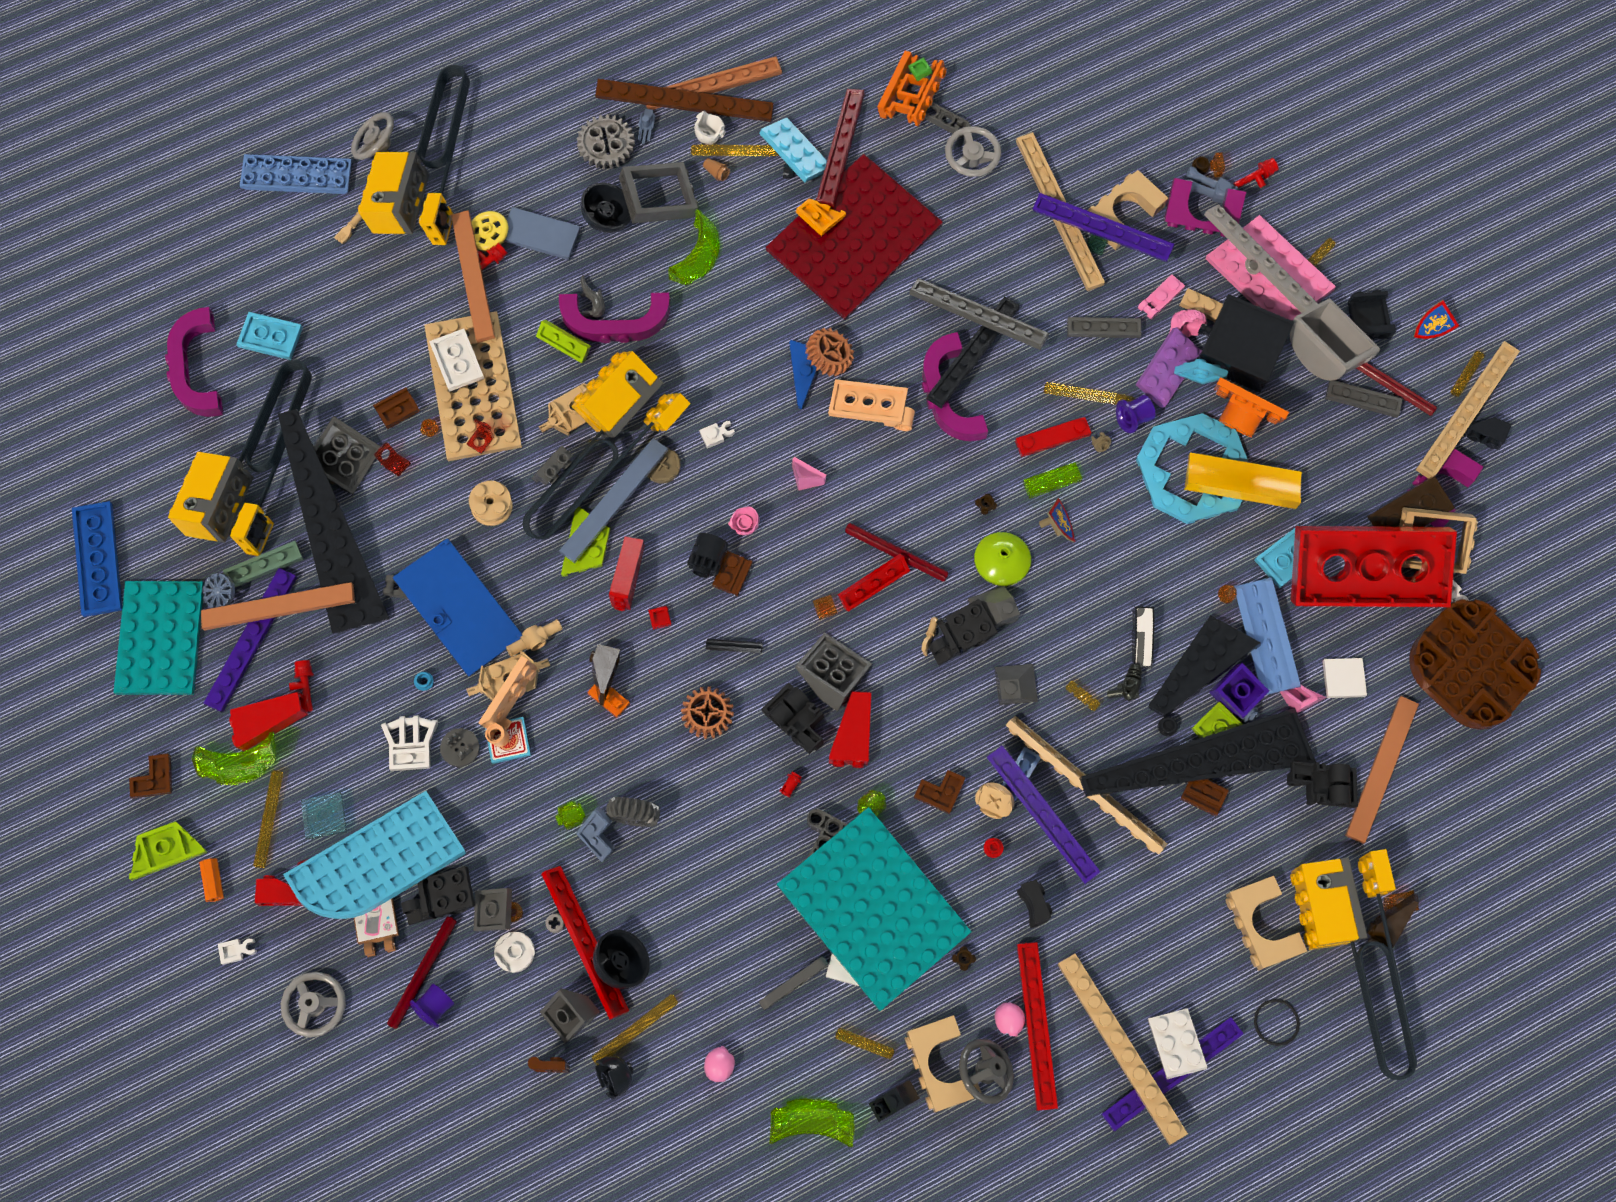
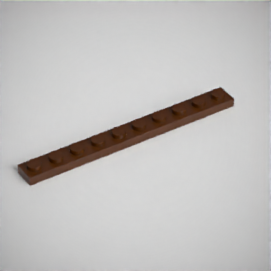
[595,79,773,122]

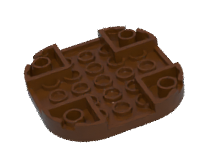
[1409,599,1541,730]

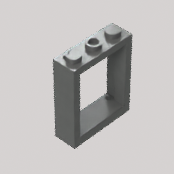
[619,162,699,224]

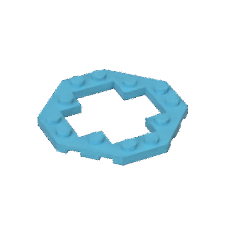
[1136,413,1249,524]

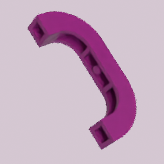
[559,293,670,343]
[165,307,223,417]
[922,332,988,441]

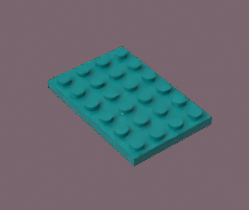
[113,581,205,695]

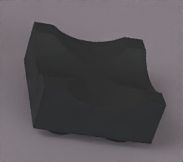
[1017,879,1052,928]

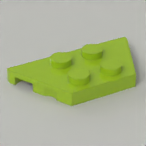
[561,507,610,577]
[129,821,207,881]

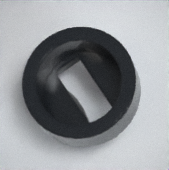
[782,164,795,179]

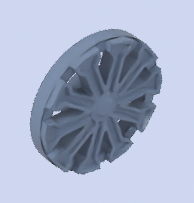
[202,573,235,608]

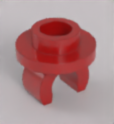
[983,838,1004,858]

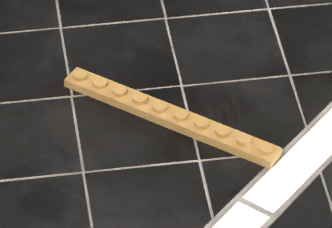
[1016,133,1105,291]
[1416,341,1520,479]
[1006,716,1167,854]
[1058,954,1188,1145]

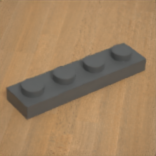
[1067,317,1141,338]
[1325,380,1403,418]

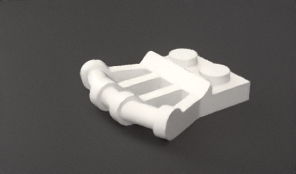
[381,715,438,771]

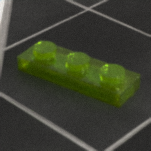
[1023,462,1083,499]

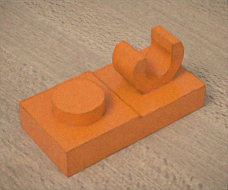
[587,684,630,718]

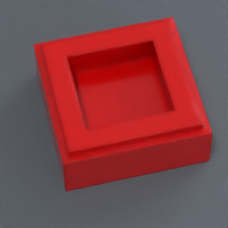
[648,606,671,630]

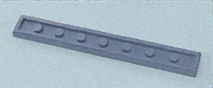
[559,438,668,563]

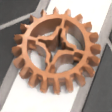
[805,327,854,377]
[681,686,734,739]

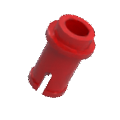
[779,771,802,798]

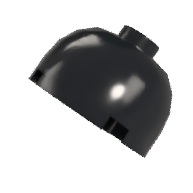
[595,1055,633,1099]

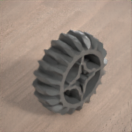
[606,797,660,828]

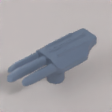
[638,109,655,145]

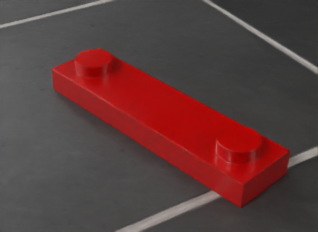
[1015,417,1092,457]
[837,554,910,612]

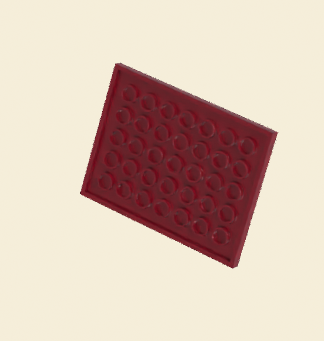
[766,154,943,320]

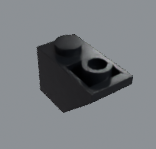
[1463,417,1512,450]
[869,1080,920,1122]

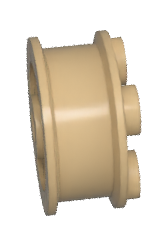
[469,481,513,526]

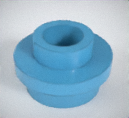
[414,672,434,691]

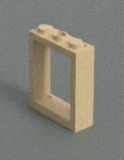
[1399,507,1478,574]

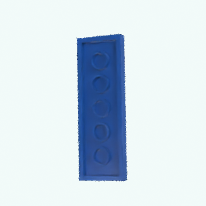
[72,501,122,617]

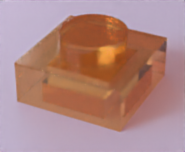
[1210,152,1225,178]
[813,595,837,620]

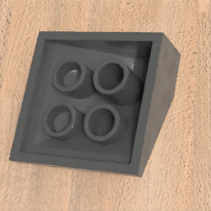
[313,416,382,495]
[795,632,872,711]

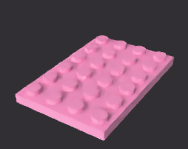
[1206,215,1336,321]

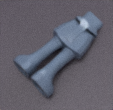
[1184,166,1240,203]

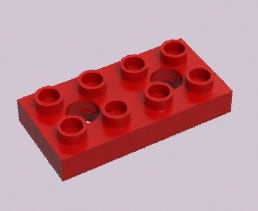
[1291,526,1457,607]

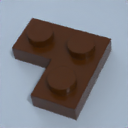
[129,753,172,799]
[914,770,965,814]

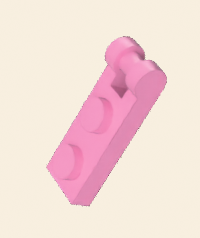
[1138,274,1185,320]

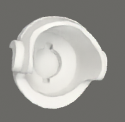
[694,111,726,144]

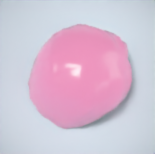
[728,506,760,535]
[995,1002,1025,1037]
[704,1046,735,1082]

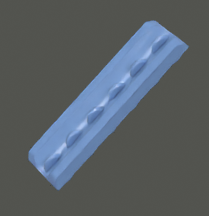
[240,154,352,194]
[1234,577,1301,695]

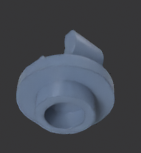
[1238,706,1259,724]

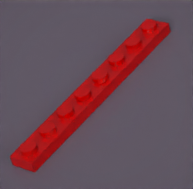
[541,866,629,1020]
[1017,942,1058,1111]

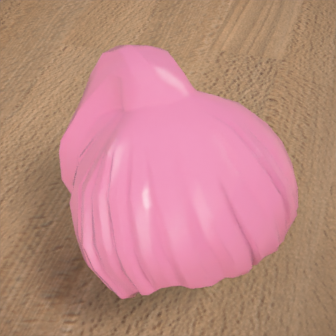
[1169,309,1207,337]

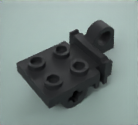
[929,599,998,665]
[761,683,824,754]
[1287,761,1358,808]
[401,866,475,925]

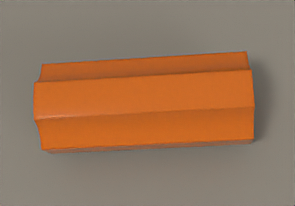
[199,858,224,902]

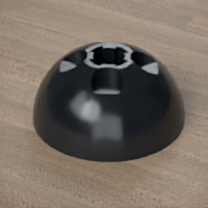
[580,183,631,233]
[593,930,650,989]

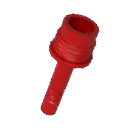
[1233,158,1279,189]
[478,243,508,270]
[289,660,314,712]

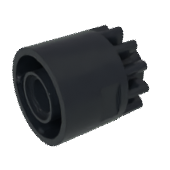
[687,533,729,578]

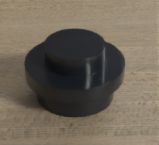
[1158,717,1178,737]

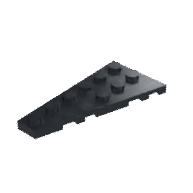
[1148,615,1261,717]

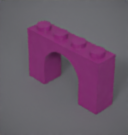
[1164,178,1246,237]
[1407,449,1483,527]

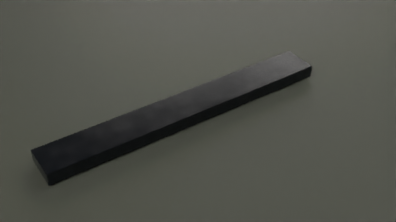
[926,296,1020,409]

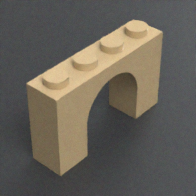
[1088,170,1168,250]
[1226,876,1307,971]
[904,1015,981,1113]

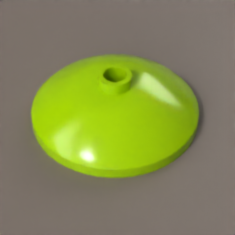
[974,532,1031,586]

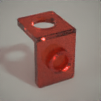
[467,419,494,454]
[374,442,411,476]

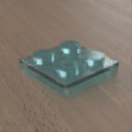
[301,792,347,840]

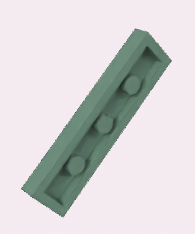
[223,541,304,588]

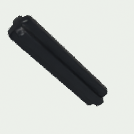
[706,638,763,653]

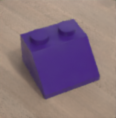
[1209,663,1269,718]

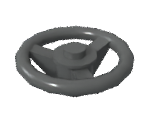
[959,1039,1014,1104]

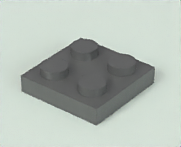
[473,888,512,932]

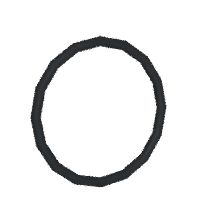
[1254,999,1300,1046]

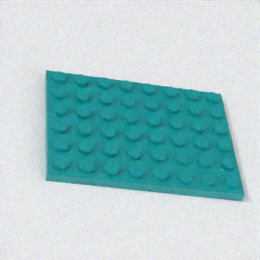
[776,807,971,1011]

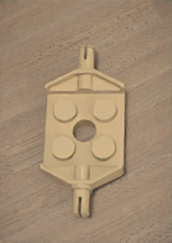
[539,383,587,436]
[467,651,550,701]

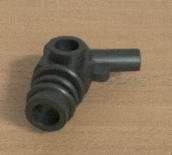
[1107,664,1142,701]

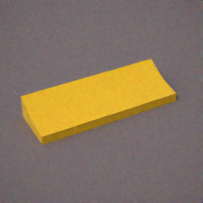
[1184,453,1302,509]

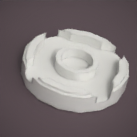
[494,932,535,973]

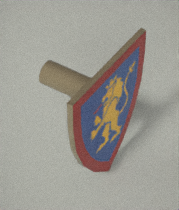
[1413,300,1459,339]
[1039,498,1075,543]

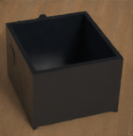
[1198,294,1294,393]

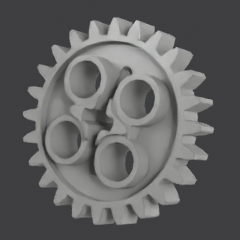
[577,114,635,170]

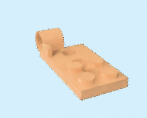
[828,379,915,431]
[479,656,537,747]

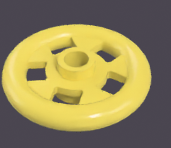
[472,211,509,251]

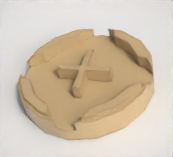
[975,782,1015,819]

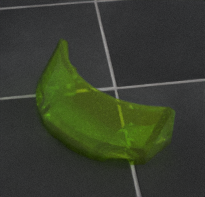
[668,209,720,286]
[191,732,276,785]
[769,1098,855,1147]

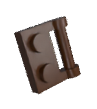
[528,1057,570,1073]

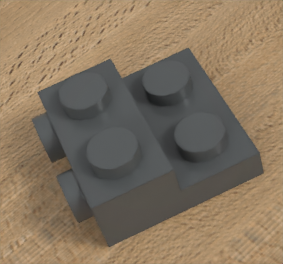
[531,445,573,486]

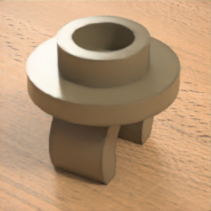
[1091,432,1111,452]

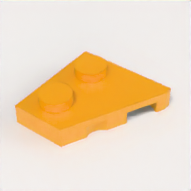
[796,199,846,236]

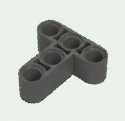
[807,809,847,858]

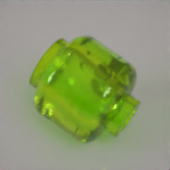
[857,790,887,817]
[555,800,586,830]

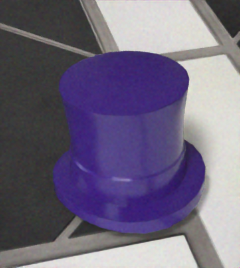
[1116,395,1156,433]
[410,983,454,1028]

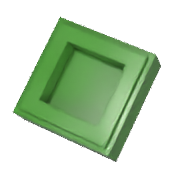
[908,57,932,81]

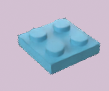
[1174,359,1228,384]

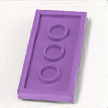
[1136,327,1201,408]

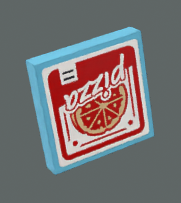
[485,717,531,764]

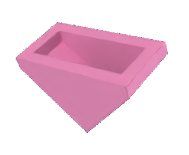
[792,457,826,491]
[1280,684,1327,713]

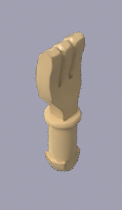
[334,212,363,244]
[922,617,938,657]

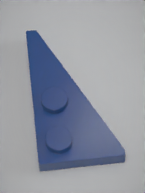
[789,340,817,409]

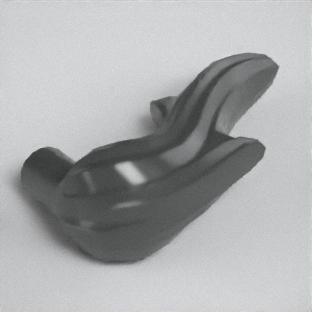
[580,275,605,318]

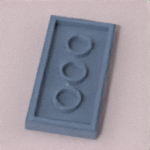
[504,207,581,260]

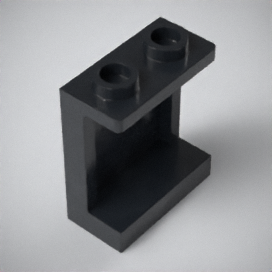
[1347,290,1396,340]

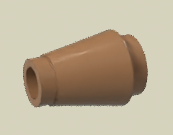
[703,158,730,181]

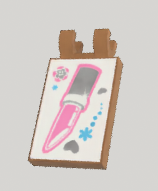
[354,898,400,958]

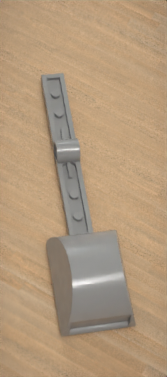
[1204,204,1380,381]

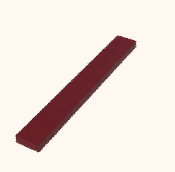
[816,89,865,207]

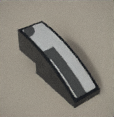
[1132,606,1154,669]

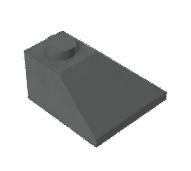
[968,586,1020,629]
[994,664,1038,705]
[540,988,600,1043]

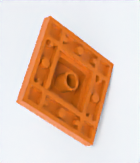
[1214,377,1289,438]

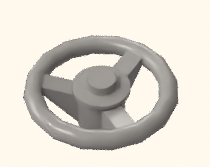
[351,112,394,160]
[945,126,1001,177]
[280,971,346,1038]

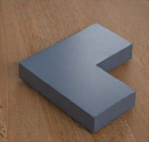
[576,807,615,862]

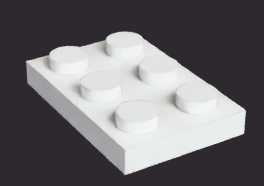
[429,329,484,392]
[1148,1008,1207,1079]

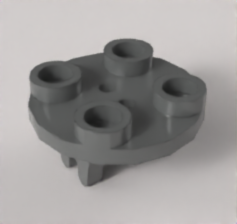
[440,728,480,768]

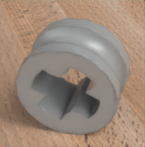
[545,914,565,933]

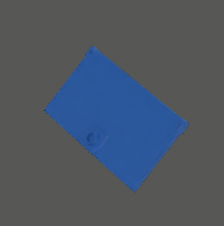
[392,538,522,677]

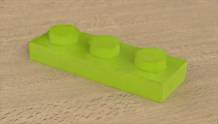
[536,319,591,363]

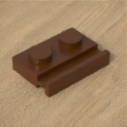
[373,387,420,429]
[712,551,753,597]
[1180,780,1229,817]

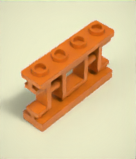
[877,51,947,126]

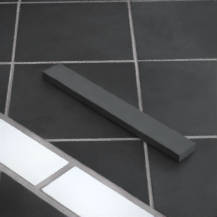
[909,278,1049,350]

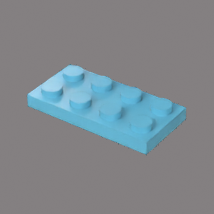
[759,118,827,183]

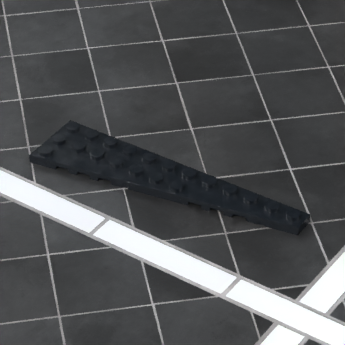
[278,409,390,634]
[1079,708,1316,797]

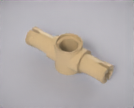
[506,619,562,657]

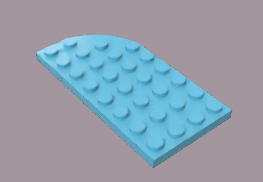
[283,791,466,919]

